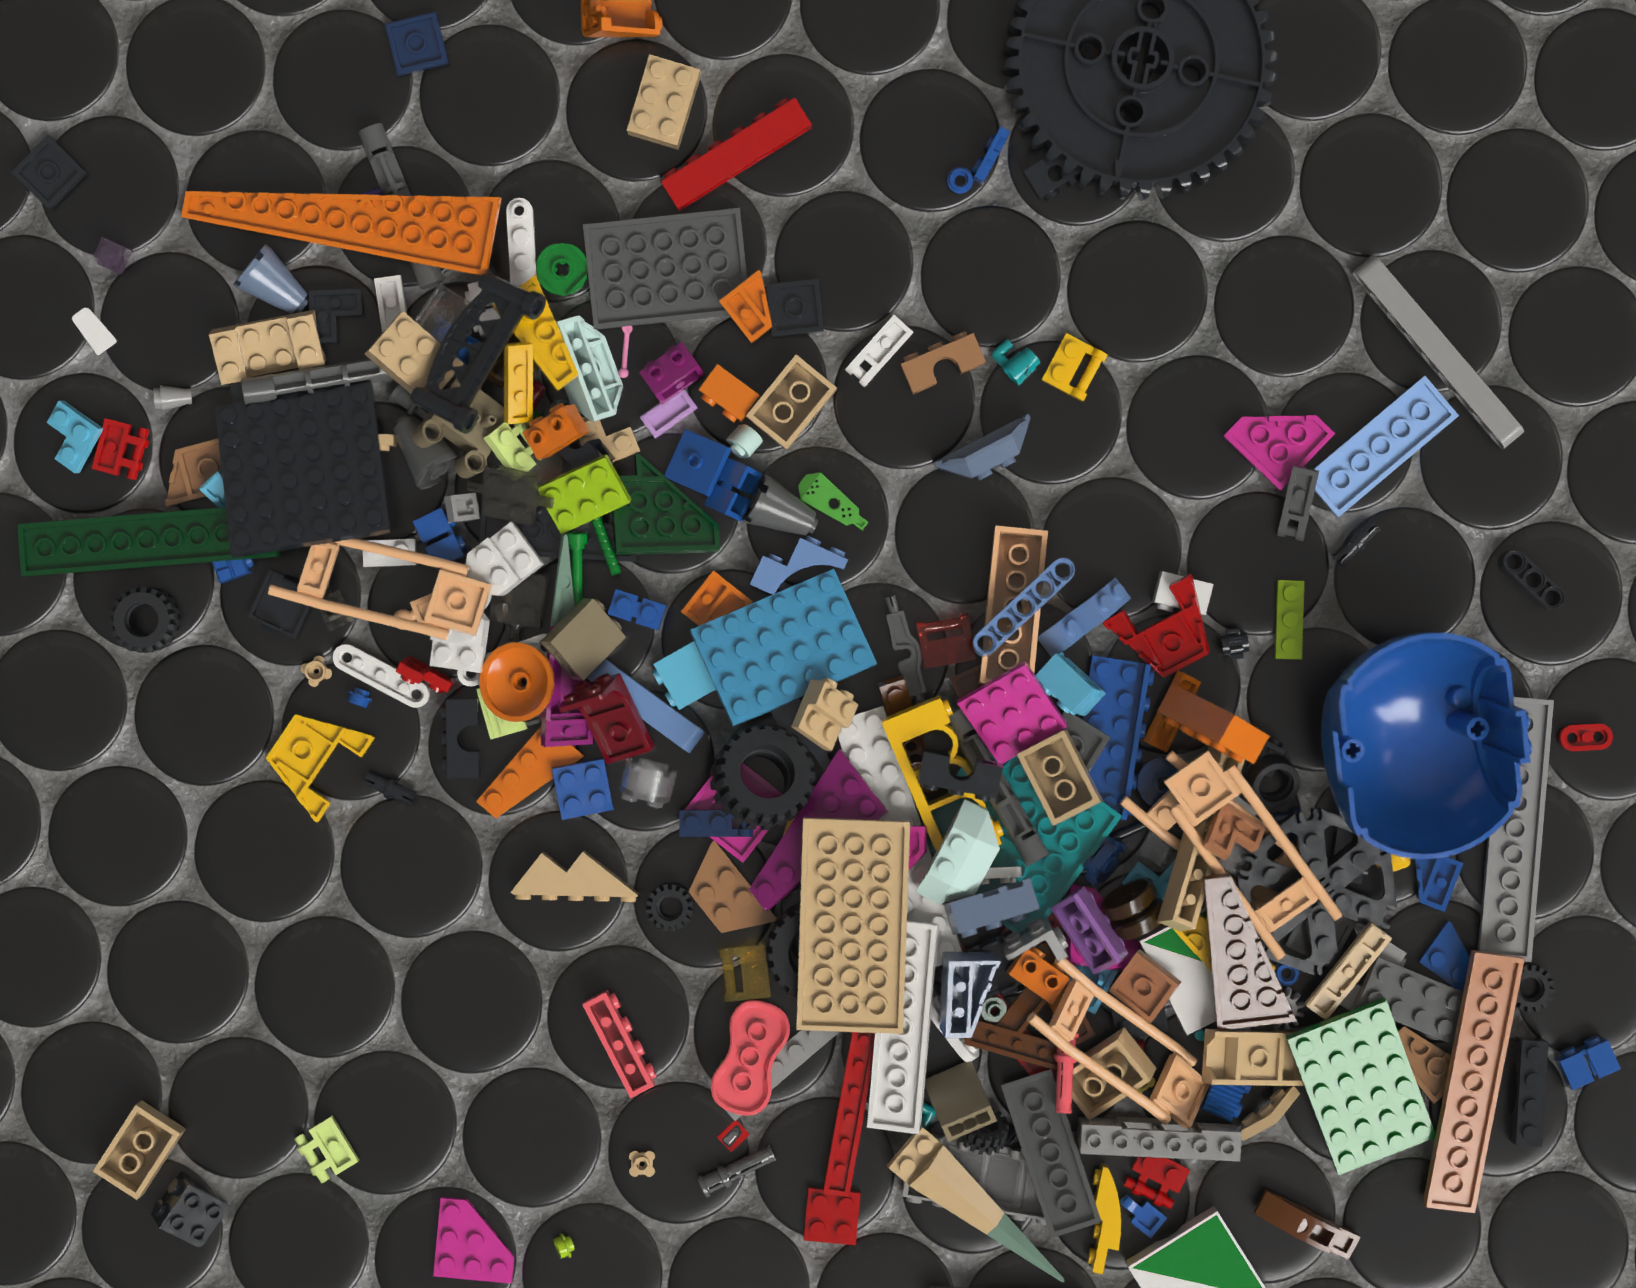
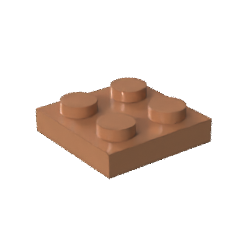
[1109,949,1181,1024]

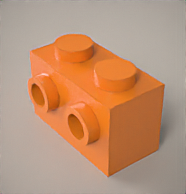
[699,364,760,422]
[522,403,590,460]
[1006,946,1070,1004]

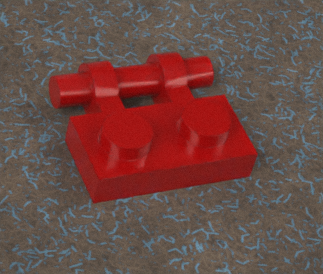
[92,418,149,480]
[1123,1157,1190,1209]

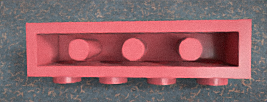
[582,989,657,1098]

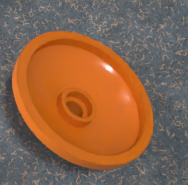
[479,642,554,722]

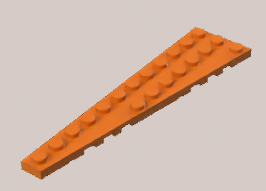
[181,191,502,275]

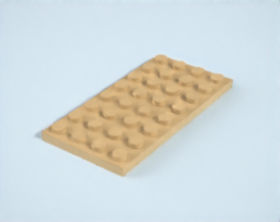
[797,817,910,1034]

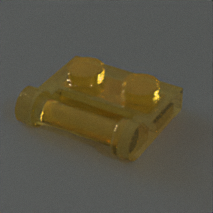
[718,944,771,1002]

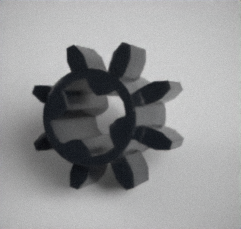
[1220,628,1249,660]

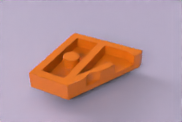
[719,270,772,343]
[681,570,753,626]

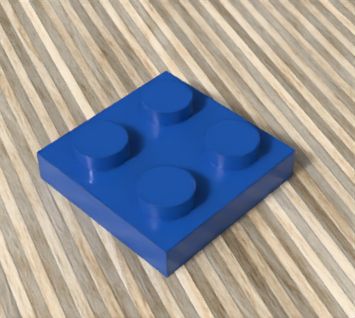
[552,757,613,820]

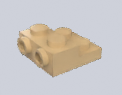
[791,678,858,751]

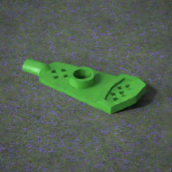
[798,472,869,531]

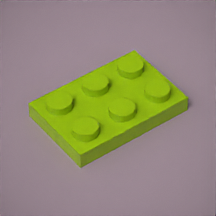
[536,454,632,534]

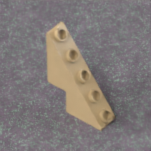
[511,850,639,902]

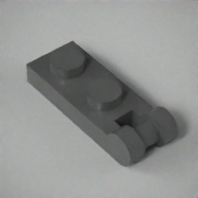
[1277,465,1320,542]

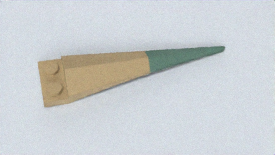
[886,1126,1065,1282]

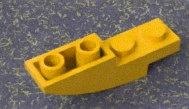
[1087,1163,1121,1274]

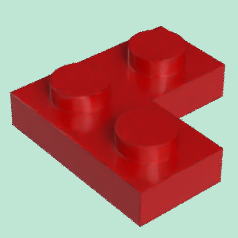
[395,655,456,693]

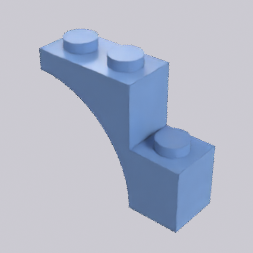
[750,536,848,595]
[1038,577,1131,658]

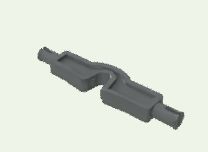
[885,595,926,705]

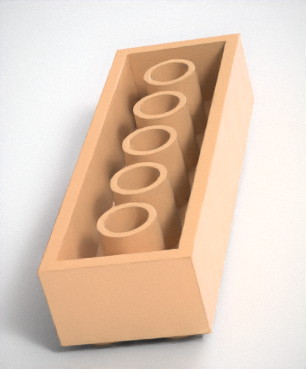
[979,525,1048,686]

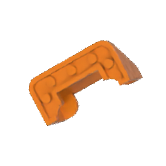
[581,0,662,38]

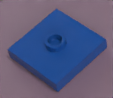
[664,429,731,497]

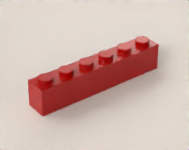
[661,98,812,211]

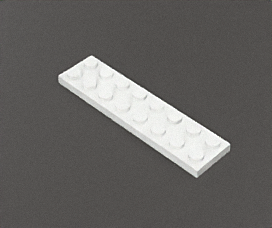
[867,920,939,1134]

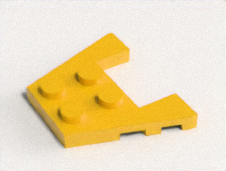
[266,714,376,823]

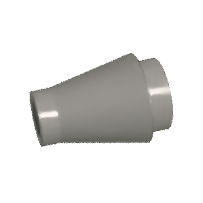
[153,385,192,411]

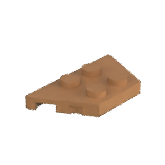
[165,438,222,507]
[689,841,777,933]

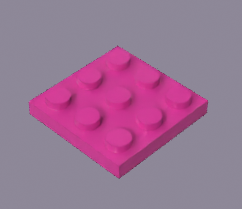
[957,661,1067,764]
[685,763,782,863]

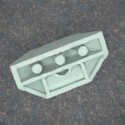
[556,315,623,422]
[915,799,1000,904]

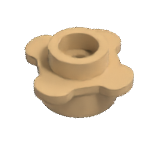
[301,656,332,687]
[629,1151,655,1177]

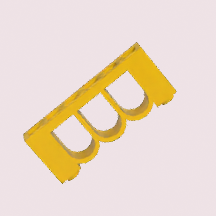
[881,695,1004,851]

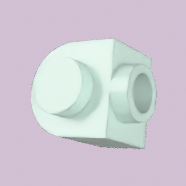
[726,424,763,458]

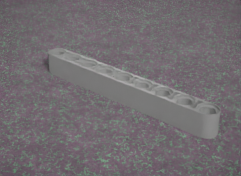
[1352,255,1524,449]

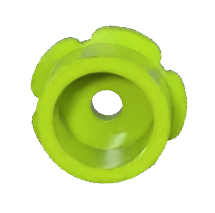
[553,1233,575,1259]

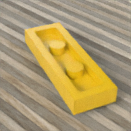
[504,342,533,424]

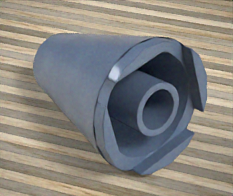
[233,244,309,314]

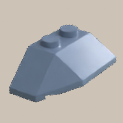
[934,414,1031,481]

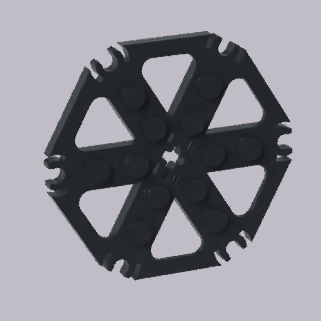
[1235,807,1397,976]

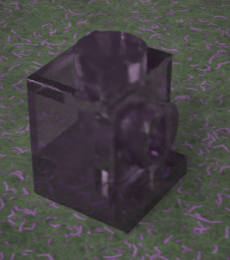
[94,237,132,275]

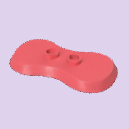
[711,1000,790,1116]

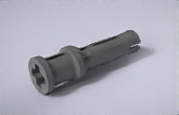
[697,1145,776,1198]

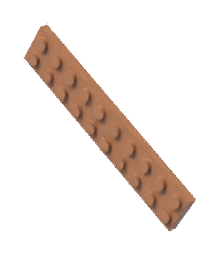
[1422,950,1525,1213]

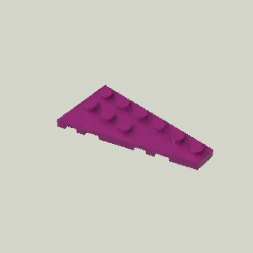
[749,749,889,911]

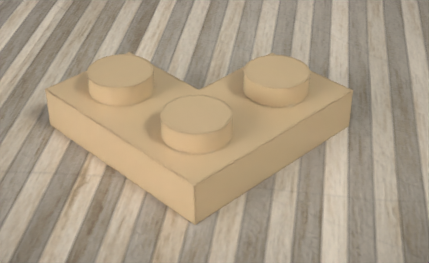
[579,417,641,463]
[1240,1086,1300,1141]

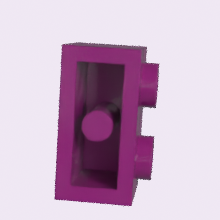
[639,342,705,405]

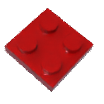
[804,1187,861,1245]

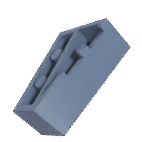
[944,878,1040,938]
[939,952,1001,1038]

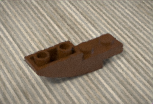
[878,675,925,777]
[1254,1189,1361,1260]

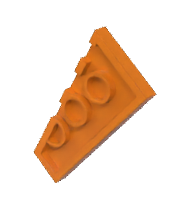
[476,727,585,818]

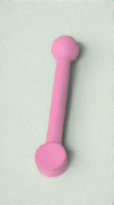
[618,326,632,378]

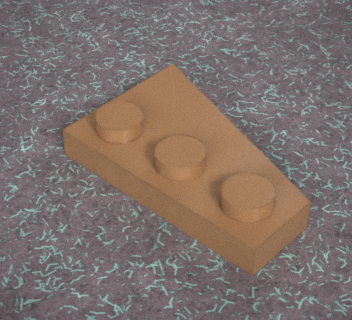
[1397,1025,1451,1104]

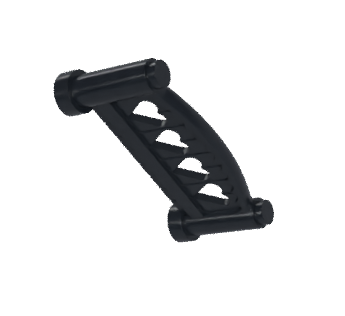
[410,273,546,434]

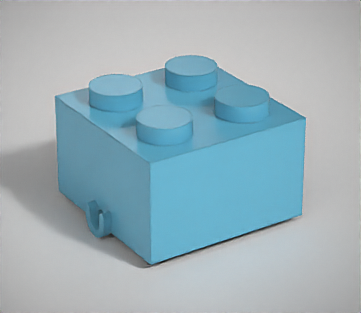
[1036,652,1106,716]

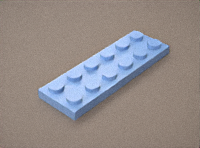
[1314,376,1459,518]

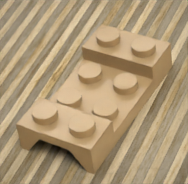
[209,310,326,385]
[1202,1029,1304,1086]

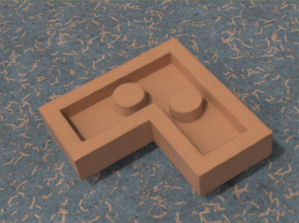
[1202,803,1266,860]

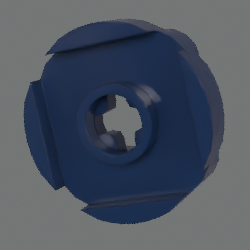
[1137,757,1179,806]
[1083,836,1127,887]

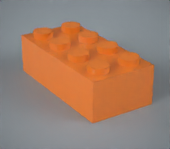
[1157,684,1270,764]

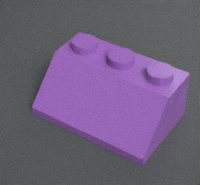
[1050,886,1128,974]

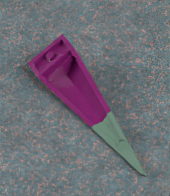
[539,533,593,747]

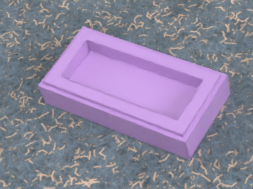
[640,390,698,439]

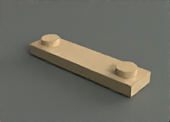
[1305,921,1392,1020]

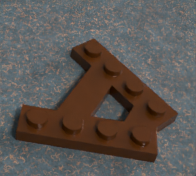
[963,942,1095,1070]

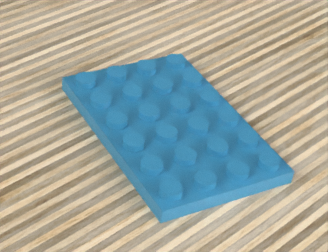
[690,569,877,727]

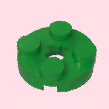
[536,243,588,297]

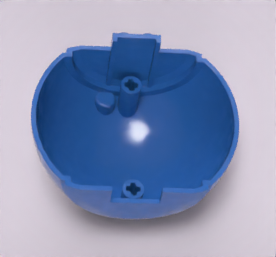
[1321,632,1532,859]

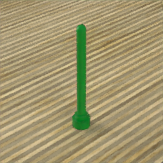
[566,531,587,606]

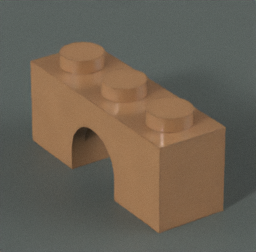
[900,331,986,395]

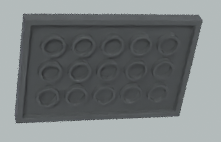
[583,208,747,330]

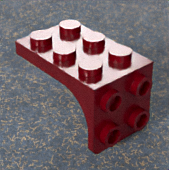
[558,673,655,764]

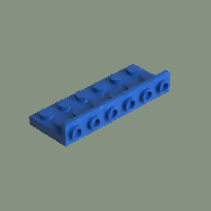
[1082,655,1155,820]

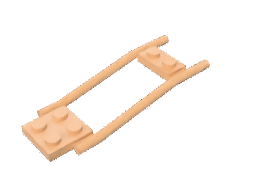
[268,538,491,640]
[1164,750,1343,960]
[1120,751,1297,910]
[1027,958,1210,1128]

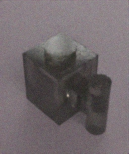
[319,584,354,631]

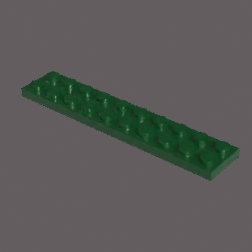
[17,507,279,577]

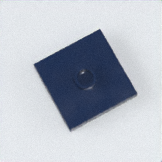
[385,11,449,76]

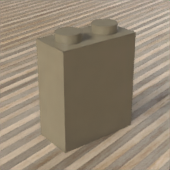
[540,598,626,681]
[925,1061,997,1142]

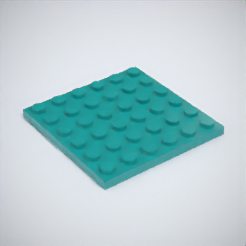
[922,753,1122,933]

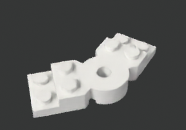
[429,522,544,673]

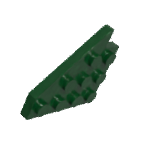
[612,454,721,555]

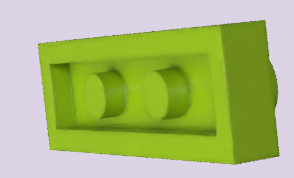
[1274,580,1304,660]

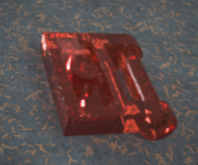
[916,613,976,669]

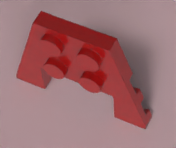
[1102,573,1210,678]

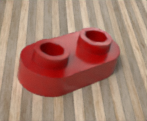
[1558,723,1613,751]

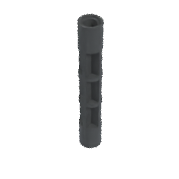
[358,123,445,289]
[241,359,394,405]
[948,709,1050,867]

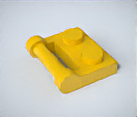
[1042,333,1108,402]

